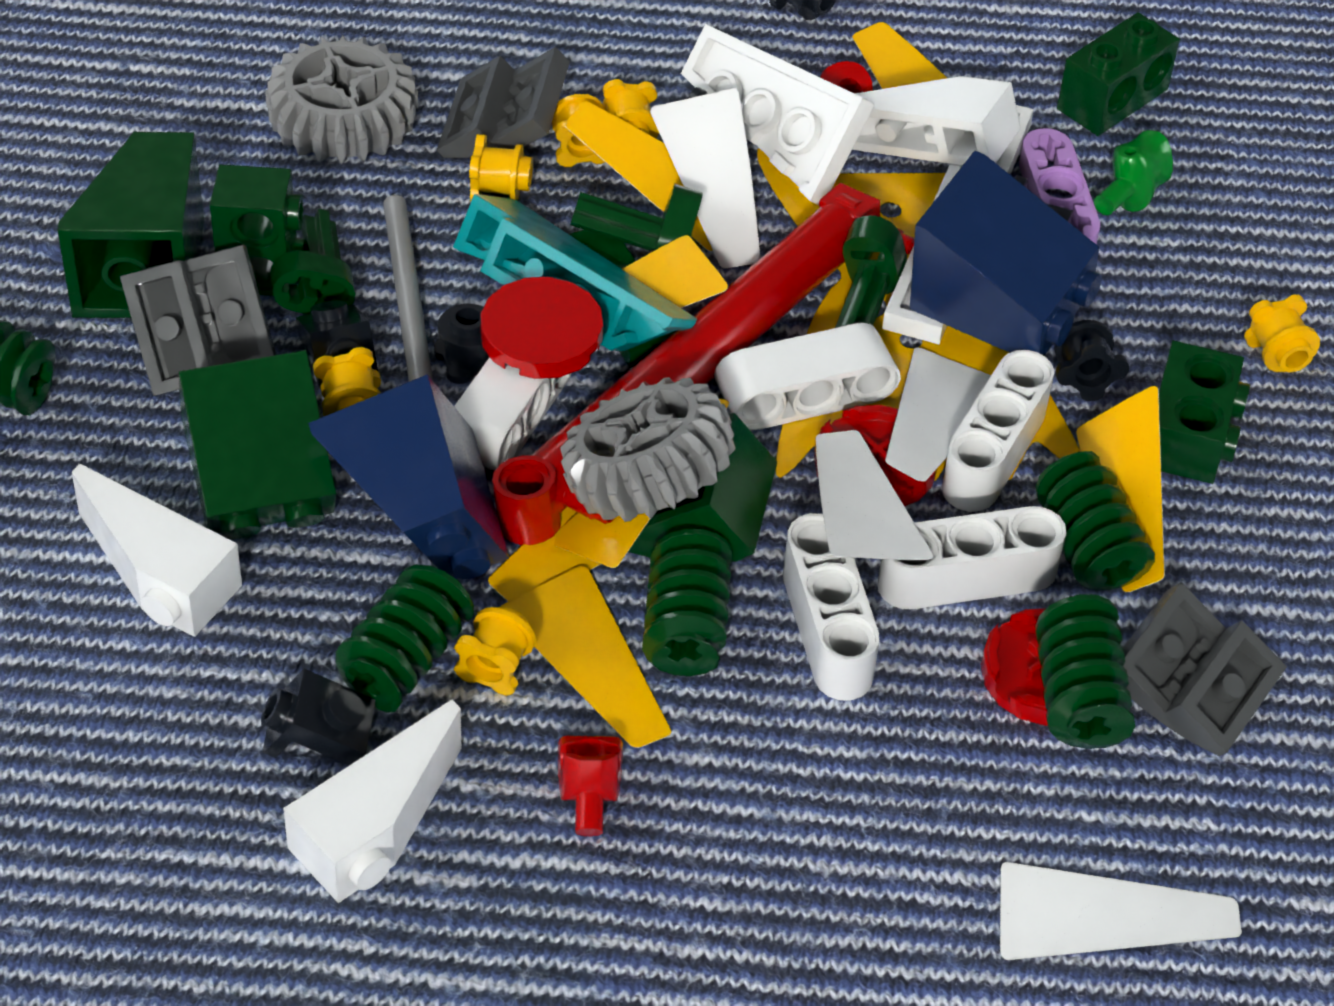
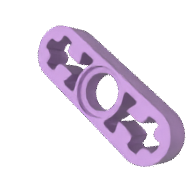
[1019,128,1100,244]

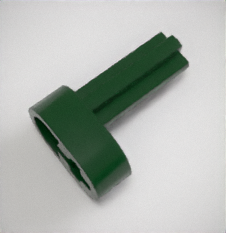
[570,183,703,252]
[270,209,356,314]
[835,215,907,328]

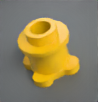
[602,79,659,139]
[551,94,605,167]
[469,134,533,202]
[1244,294,1320,372]
[313,347,381,416]
[454,606,537,696]

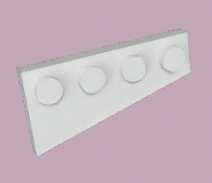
[681,24,875,205]

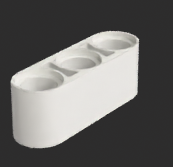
[714,323,901,431]
[942,350,1054,512]
[454,357,571,471]
[877,506,1066,609]
[783,513,879,701]

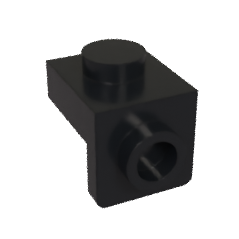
[295,300,378,388]
[261,668,376,765]

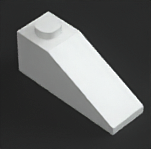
[852,76,1021,166]
[72,464,242,637]
[283,700,462,903]

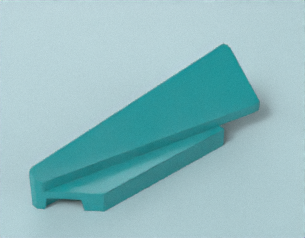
[453,194,697,351]

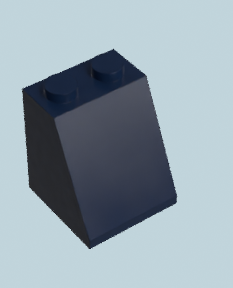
[910,150,1102,356]
[309,374,509,579]

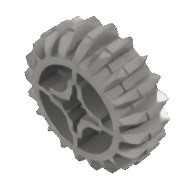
[265,35,418,165]
[560,377,736,522]

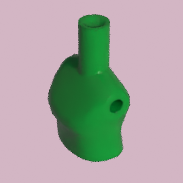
[1094,130,1173,215]

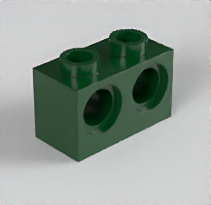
[1057,12,1180,136]
[210,164,307,296]
[1159,340,1250,484]

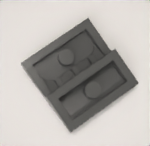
[436,47,570,158]
[120,245,276,396]
[1123,582,1287,756]

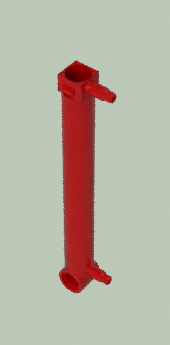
[492,183,914,545]

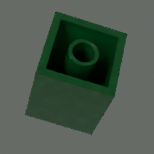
[57,132,204,318]
[178,350,336,539]

